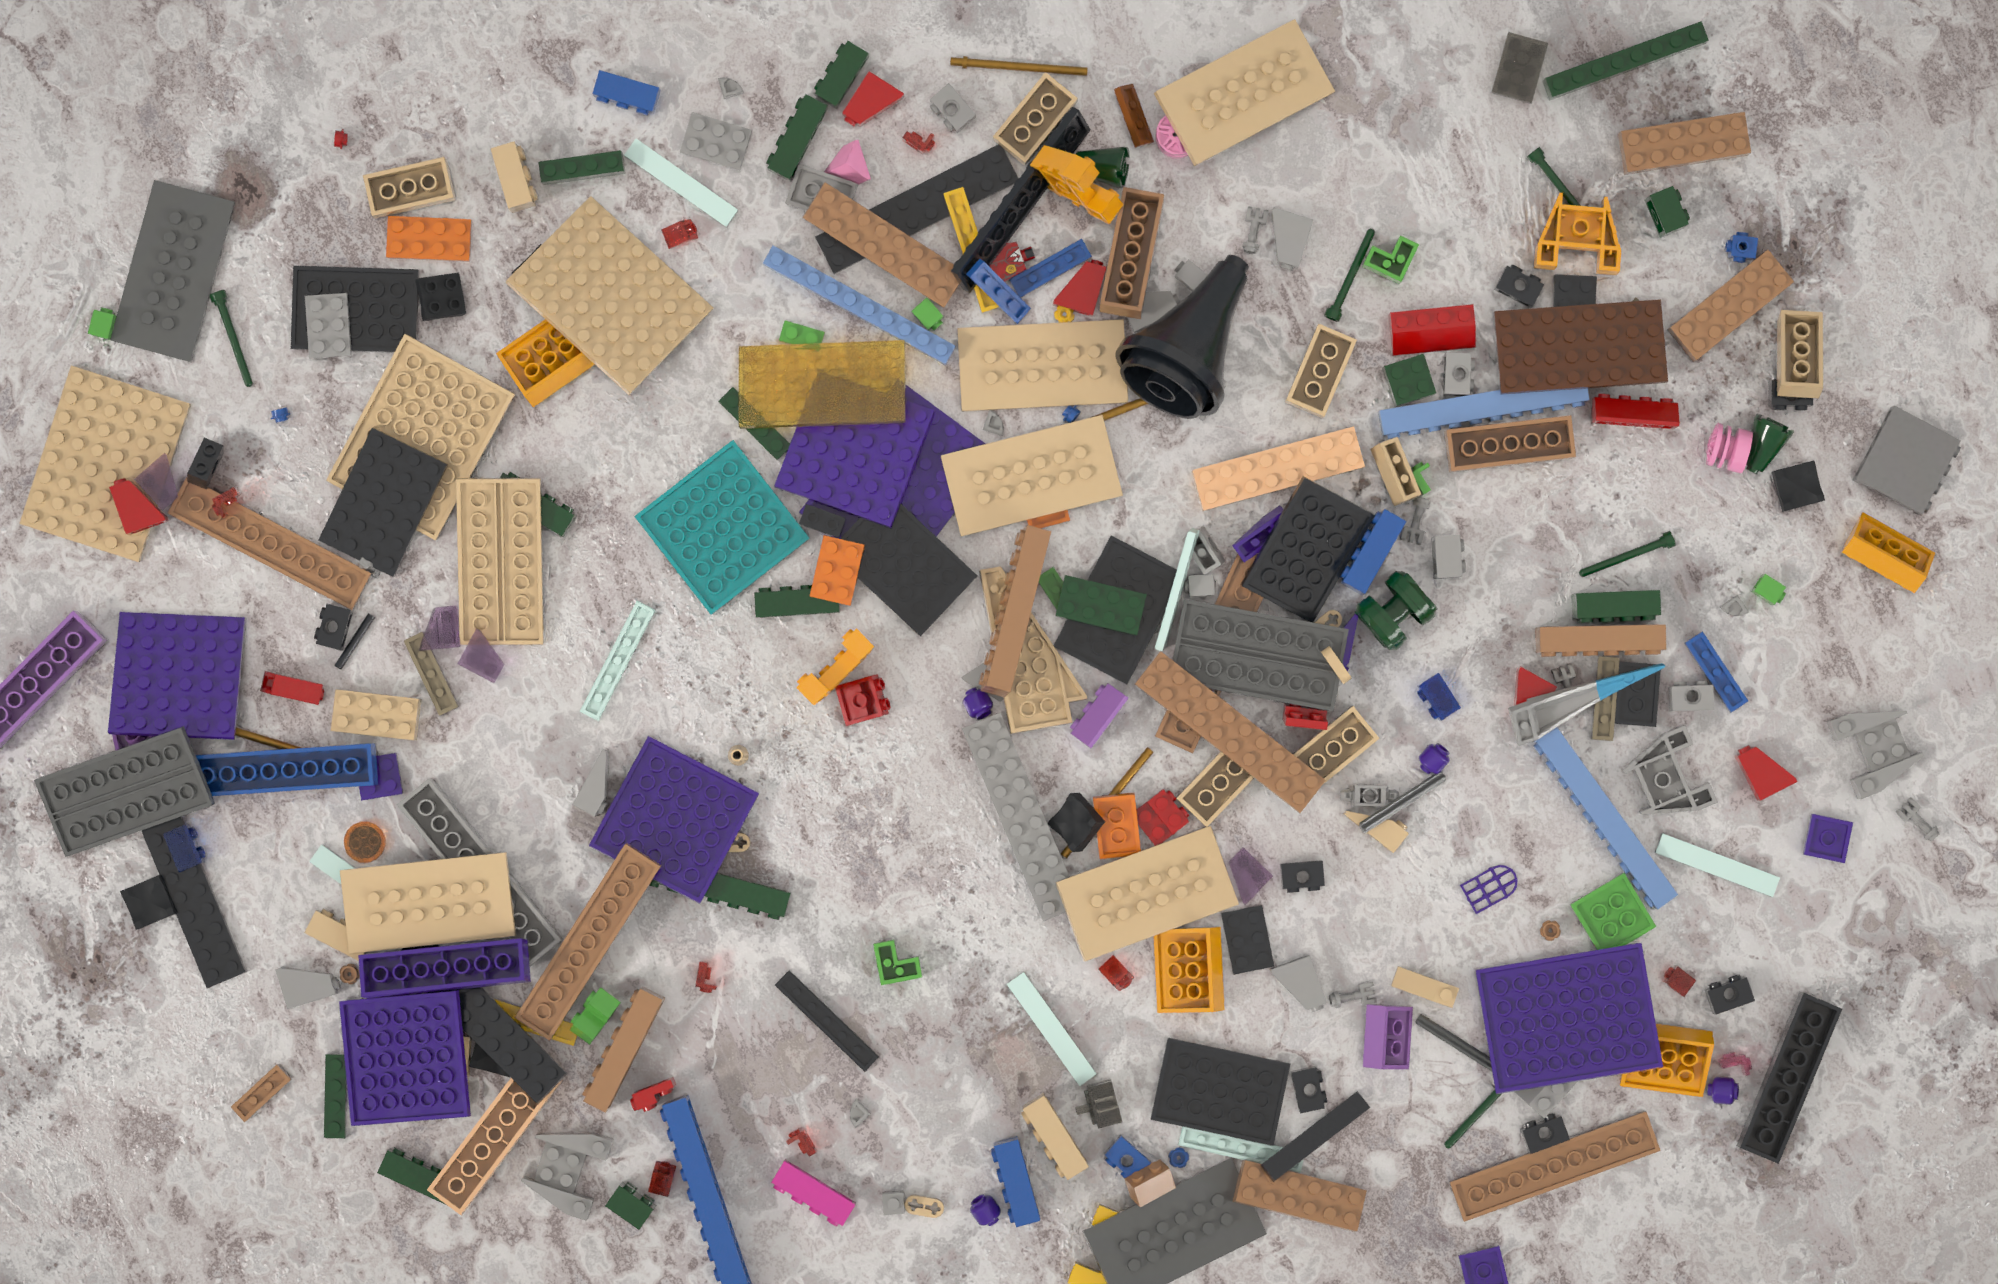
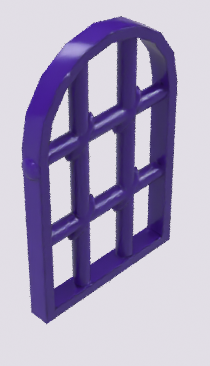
[1460,865,1518,914]

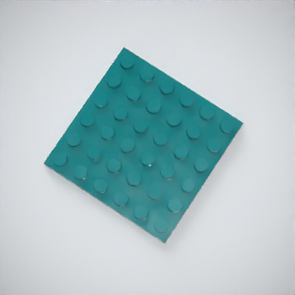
[634,440,810,615]

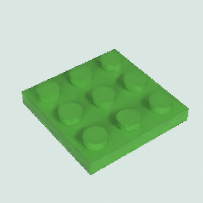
[1570,873,1656,950]

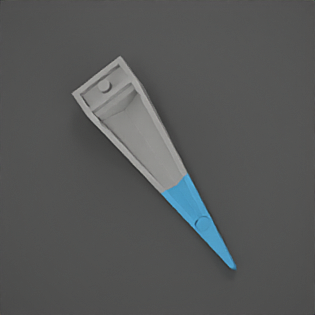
[1508,663,1665,746]

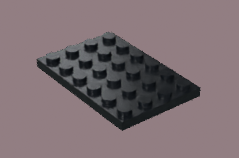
[290,266,419,352]
[318,428,448,577]
[1241,476,1375,622]
[841,504,978,637]
[1053,535,1177,685]
[1151,1037,1291,1146]

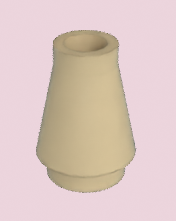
[728,745,749,766]

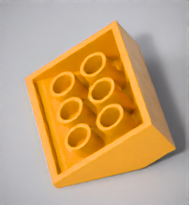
[496,319,595,407]
[1154,927,1225,1013]
[1620,1024,1714,1097]

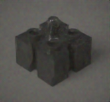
[1075,1079,1122,1129]

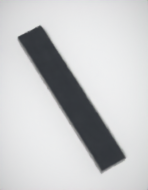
[775,970,879,1072]
[1261,1091,1370,1182]

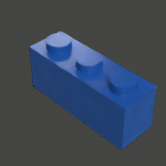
[592,70,661,116]

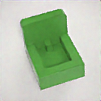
[1411,462,1431,495]

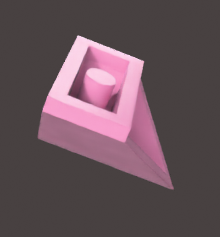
[824,140,871,185]

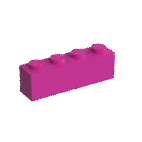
[771,1159,856,1227]

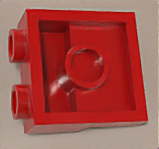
[835,674,891,726]
[1282,703,1328,730]
[1137,789,1190,846]
[630,1077,676,1112]

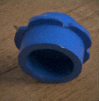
[1062,405,1081,423]
[270,407,290,423]
[1169,1147,1189,1168]

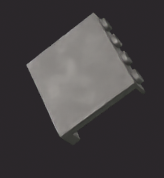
[1852,406,1961,515]

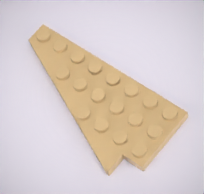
[979,566,1087,734]

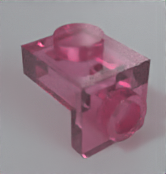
[1718,1052,1752,1076]

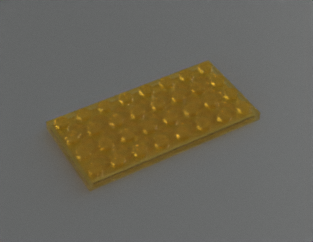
[739,340,906,429]

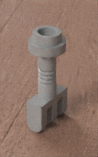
[1242,206,1269,254]
[1400,497,1430,545]
[1551,663,1576,689]
[1896,797,1940,842]
[1329,982,1377,1008]

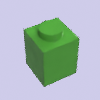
[911,298,944,331]
[87,307,116,340]
[1751,574,1786,605]

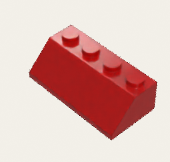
[1388,304,1476,356]
[1591,394,1680,429]

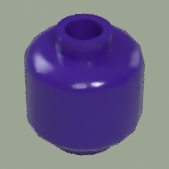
[963,687,993,720]
[1419,743,1450,774]
[1708,1077,1739,1105]
[970,1194,1001,1226]

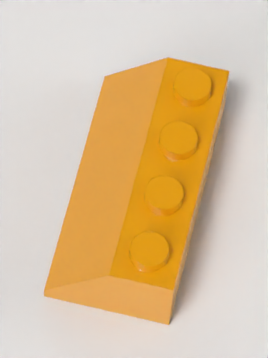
[1842,512,1935,593]

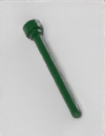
[1527,146,1581,206]
[1324,228,1375,322]
[209,290,253,387]
[1579,531,1676,577]
[1444,1090,1503,1149]

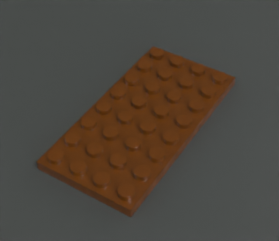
[1494,299,1668,395]

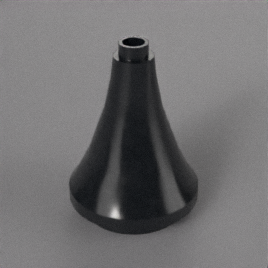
[1115,255,1249,419]

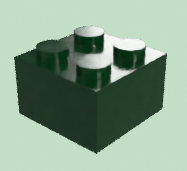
[1644,186,1690,238]
[1382,354,1436,407]
[605,1181,657,1230]

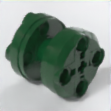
[1354,571,1438,650]

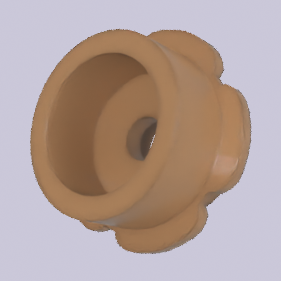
[1540,920,1561,941]
[339,964,360,984]

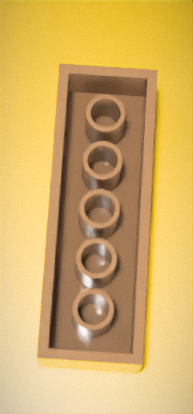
[1618,112,1751,175]
[1100,187,1164,319]
[1667,250,1794,362]
[1444,415,1576,473]
[1535,625,1666,657]
[582,987,665,1113]
[1232,1160,1367,1232]

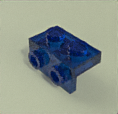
[1417,673,1461,721]
[163,824,206,872]

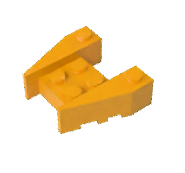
[1030,145,1124,224]
[1534,193,1621,276]
[796,628,874,706]

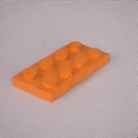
[386,216,472,262]

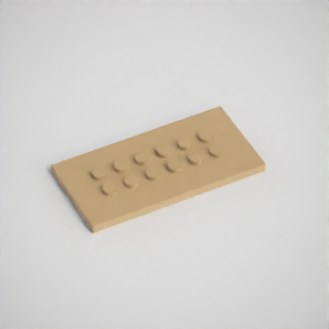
[1154,19,1335,166]
[957,319,1128,412]
[941,415,1123,537]
[456,478,544,645]
[1055,826,1239,961]
[340,852,516,954]

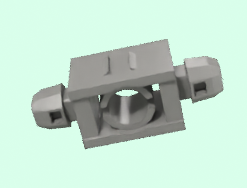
[1340,784,1399,807]

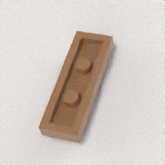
[231,1064,292,1122]

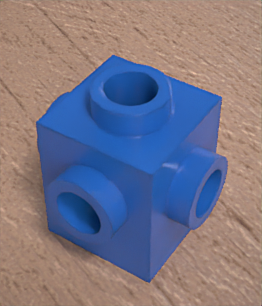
[1725,232,1758,263]

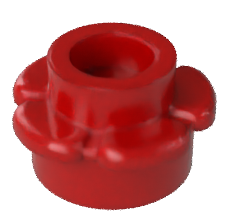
[334,129,348,149]

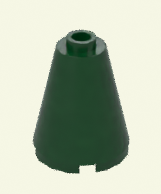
[1076,147,1130,189]
[1746,414,1794,474]

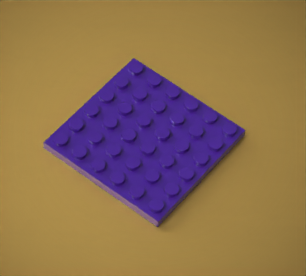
[774,370,935,528]
[108,612,246,740]
[589,736,759,904]
[339,990,471,1126]

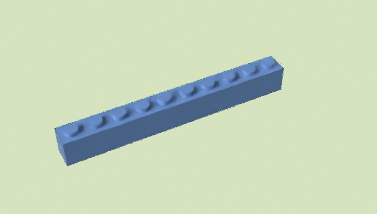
[763,245,956,366]
[1378,388,1590,439]
[1533,727,1678,909]

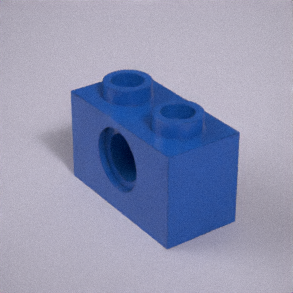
[1104,1135,1152,1178]

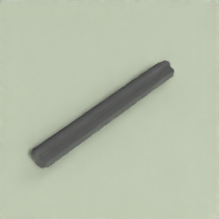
[1359,771,1446,833]
[1415,1014,1492,1071]

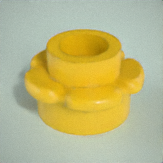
[1054,306,1075,323]

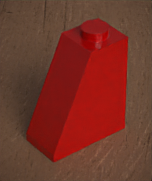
[842,71,904,127]
[1053,259,1106,317]
[109,478,169,535]
[1514,667,1557,706]
[260,671,324,705]
[1735,745,1798,801]

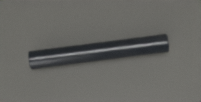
[334,613,375,670]

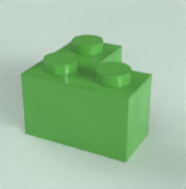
[1362,235,1419,284]
[873,939,923,985]
[570,987,621,1045]

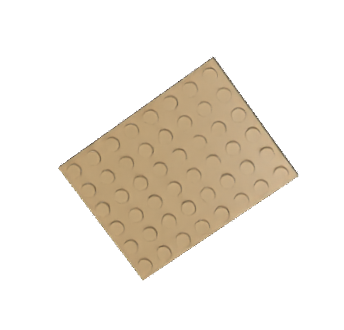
[506,196,713,395]
[326,334,515,541]
[19,365,191,562]

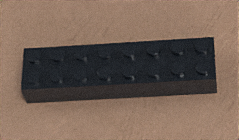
[1736,992,1842,1164]

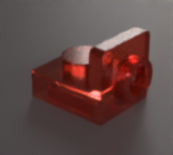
[902,131,936,155]
[661,219,698,249]
[212,487,241,518]
[1098,955,1134,991]
[695,961,718,993]
[1663,965,1697,997]
[786,1128,817,1157]
[648,1161,676,1197]

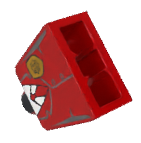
[990,242,1035,283]

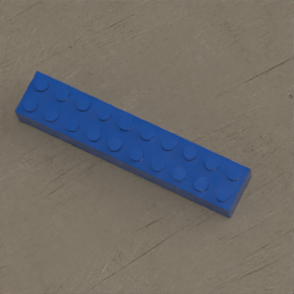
[196,743,378,796]
[660,1095,752,1284]

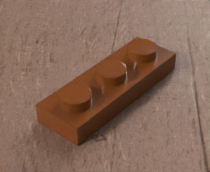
[1114,84,1154,148]

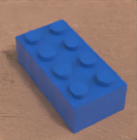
[1340,509,1407,595]
[991,1136,1040,1227]

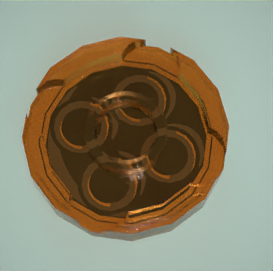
[344,822,386,863]

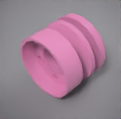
[1155,115,1188,159]
[1706,423,1753,474]

